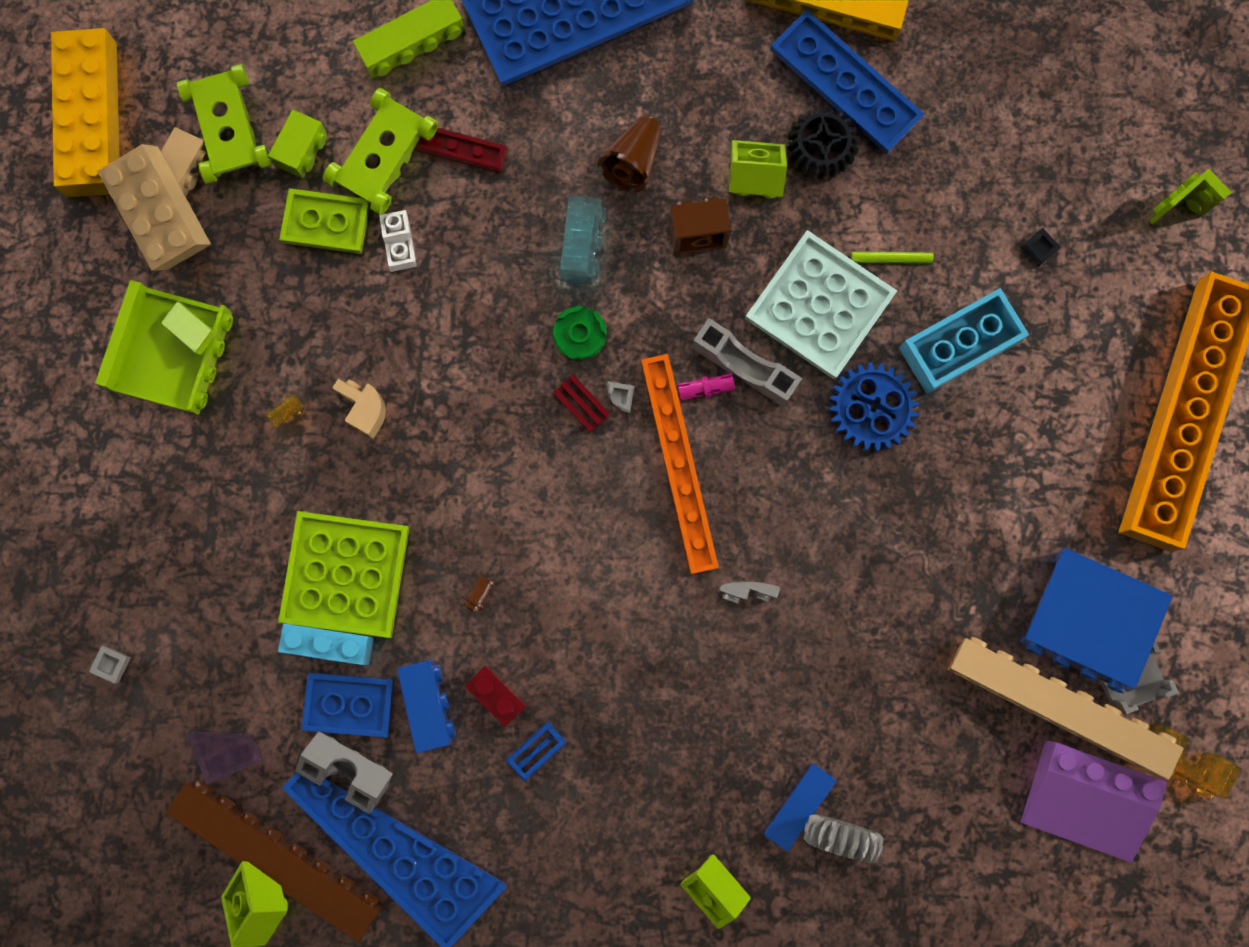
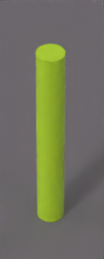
[851,252,934,263]

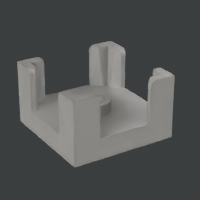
[1100,640,1179,714]

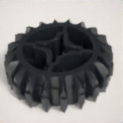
[786,106,859,180]

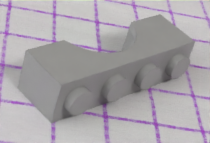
[692,318,802,407]

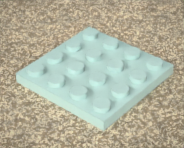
[745,230,897,380]

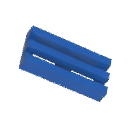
[505,721,567,782]

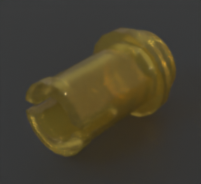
[266,394,304,427]

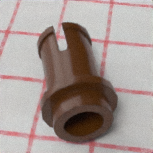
[463,575,495,613]

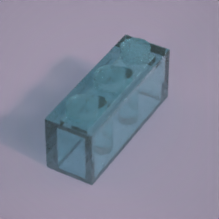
[559,195,607,285]

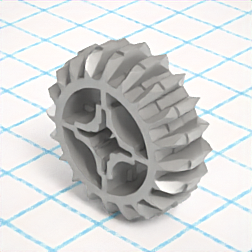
[804,814,884,864]

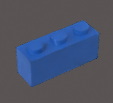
[397,660,456,753]

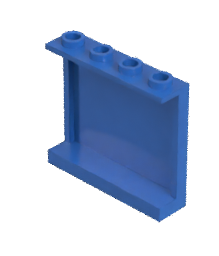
[1019,548,1173,693]

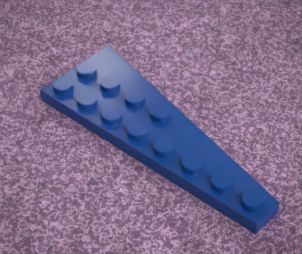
[282,772,507,947]

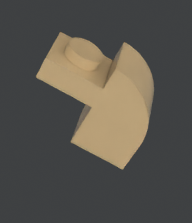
[333,379,386,439]

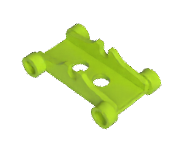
[177,64,272,184]
[323,88,439,215]

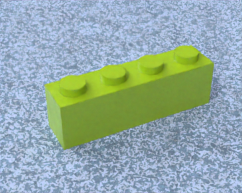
[353,0,465,79]

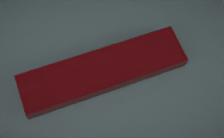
[413,128,508,174]

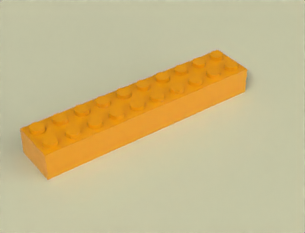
[1118,271,1249,552]

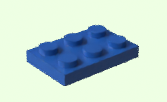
[302,673,395,738]

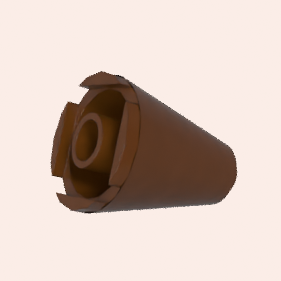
[597,116,662,192]

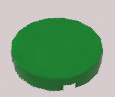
[552,306,607,361]

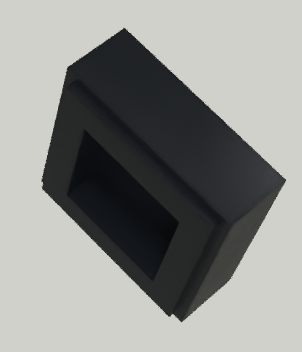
[1021,228,1061,267]

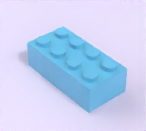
[899,288,1029,395]

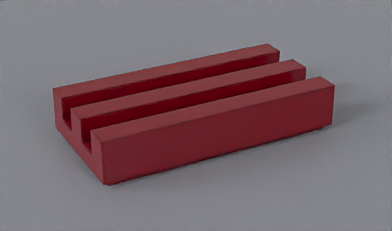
[553,374,610,433]

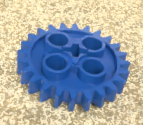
[828,362,919,452]

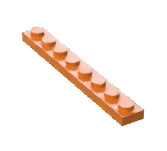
[641,354,719,575]

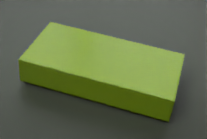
[161,301,217,355]

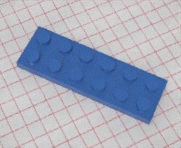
[770,10,925,155]

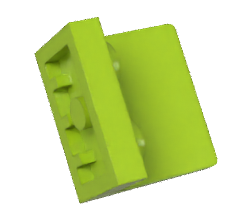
[1149,168,1232,224]

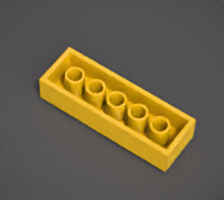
[51,28,120,197]

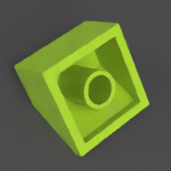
[729,140,787,198]
[221,861,288,947]

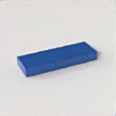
[763,763,837,852]

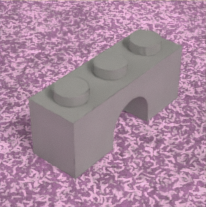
[295,731,393,814]

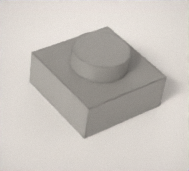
[89,646,131,683]

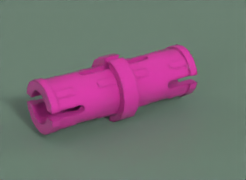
[678,373,735,401]

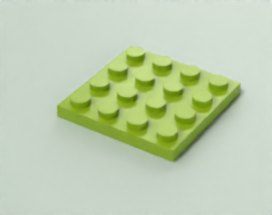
[278,511,410,638]

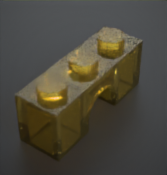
[1150,723,1242,800]

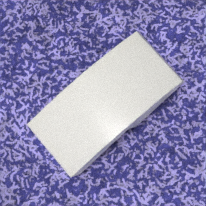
[379,210,417,272]

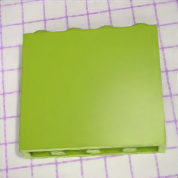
[95,280,233,415]

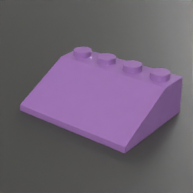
[1020,741,1167,863]

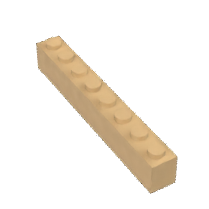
[948,637,1184,780]

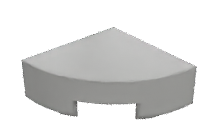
[607,381,635,414]

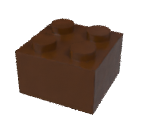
[669,197,731,255]

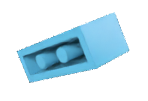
[278,623,374,665]

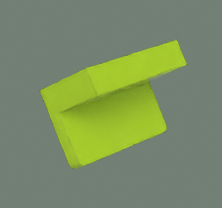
[680,855,751,929]

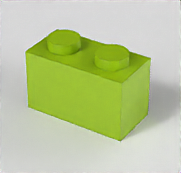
[268,109,327,179]

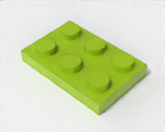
[279,188,370,254]

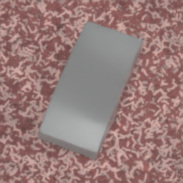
[718,582,780,604]

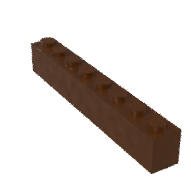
[165,780,383,943]

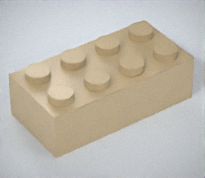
[97,144,211,271]

